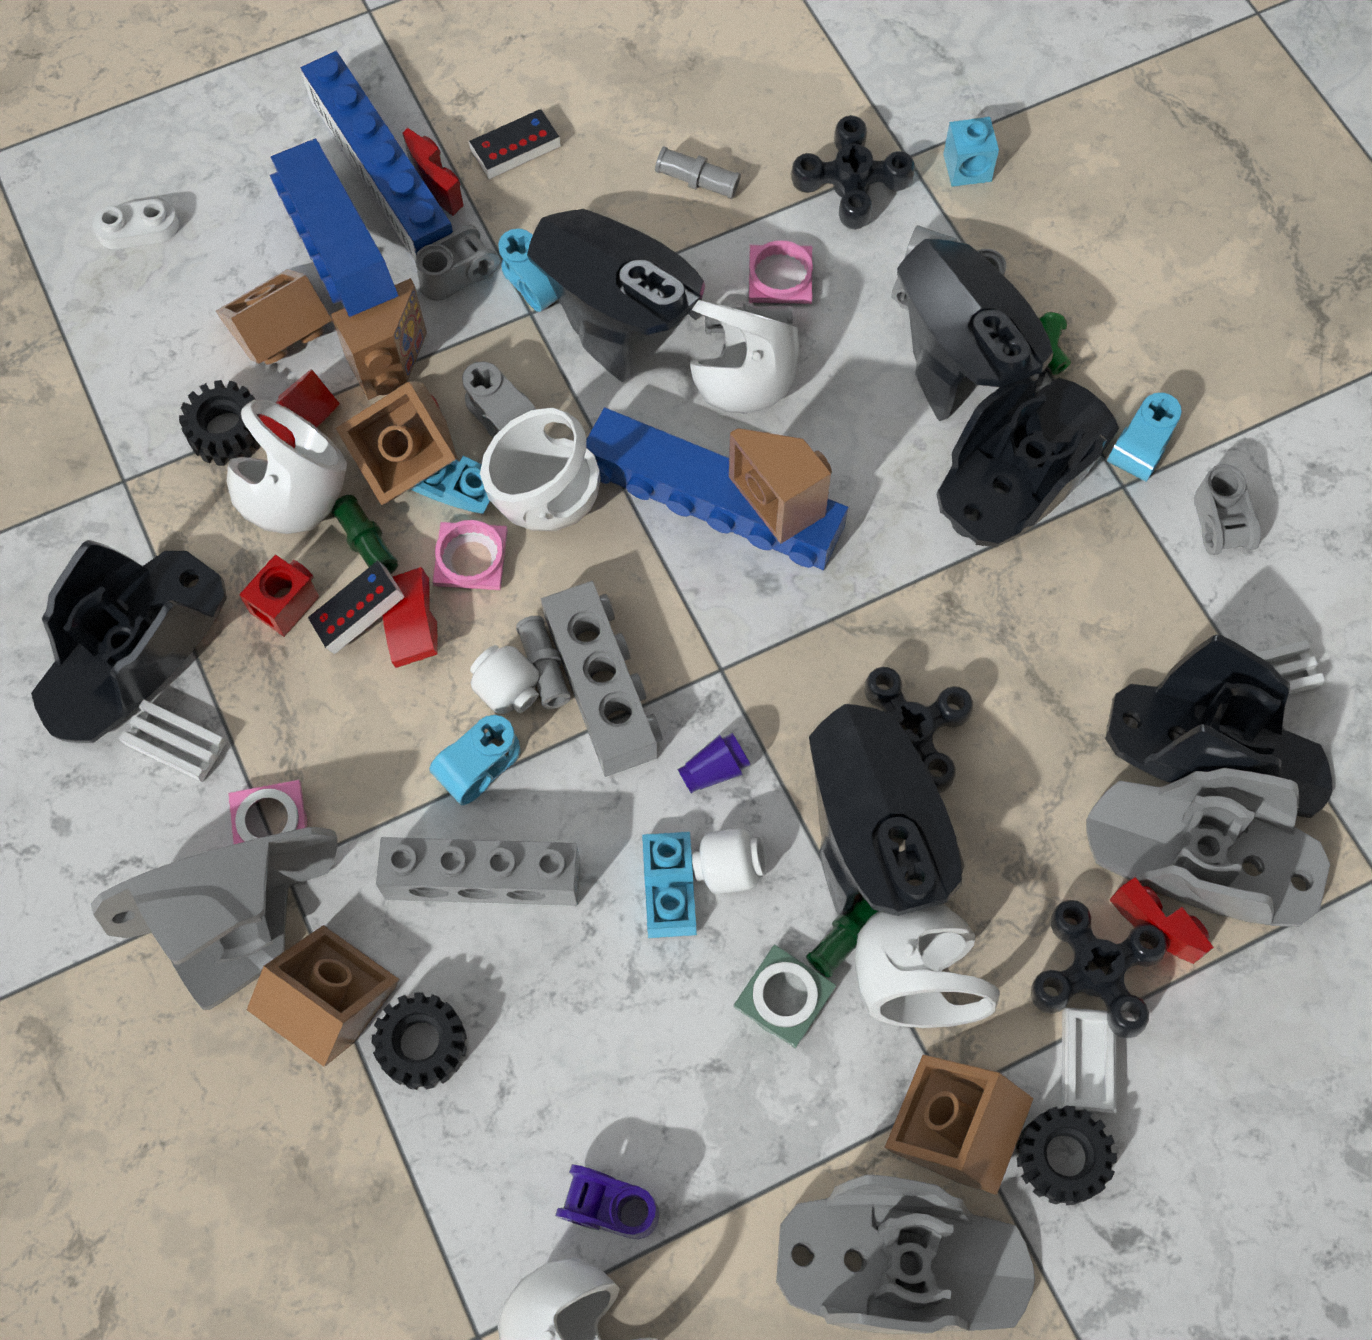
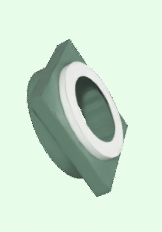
[733,944,836,1049]

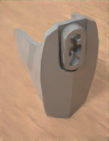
[1086,768,1330,927]
[91,827,338,1010]
[776,1175,1035,1334]

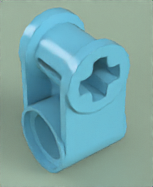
[498,228,558,312]
[1107,393,1182,482]
[429,715,521,805]

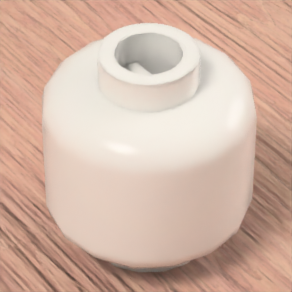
[470,645,539,714]
[692,828,767,894]

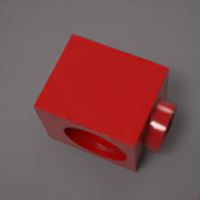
[239,554,319,637]

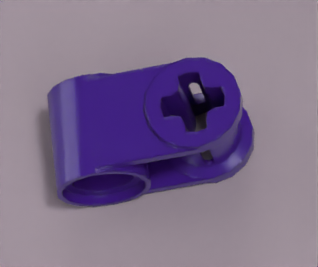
[555,1164,660,1240]

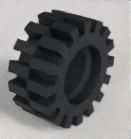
[179,380,261,466]
[371,992,467,1090]
[1016,1105,1117,1206]

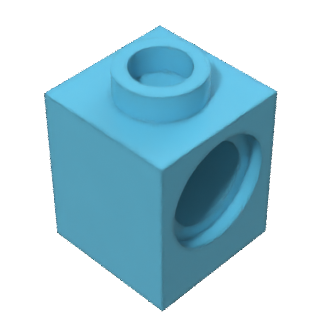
[943,117,999,187]

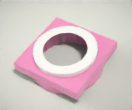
[749,240,813,304]
[432,520,508,590]
[228,780,307,844]

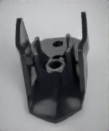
[527,209,705,382]
[897,239,1053,421]
[936,376,1119,547]
[31,540,227,743]
[1105,635,1332,818]
[809,704,964,916]

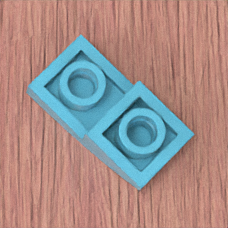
[410,456,490,514]
[642,832,697,938]

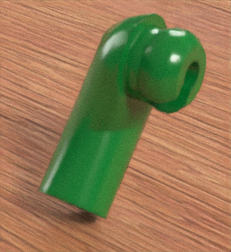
[1039,312,1071,375]

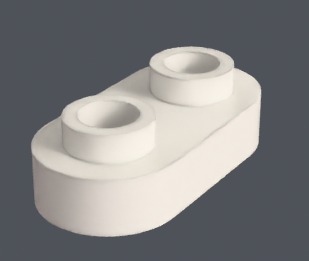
[92,199,179,249]

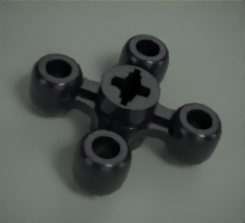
[791,115,915,230]
[864,666,973,793]
[1030,900,1168,1038]

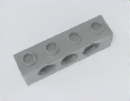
[540,581,663,777]
[376,837,580,906]

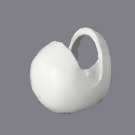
[690,300,799,414]
[227,399,347,534]
[480,408,601,532]
[855,904,1000,1028]
[498,1257,658,1340]

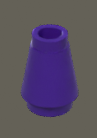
[677,732,751,794]

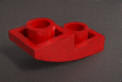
[402,128,464,216]
[258,369,340,448]
[383,567,438,668]
[1110,877,1214,964]

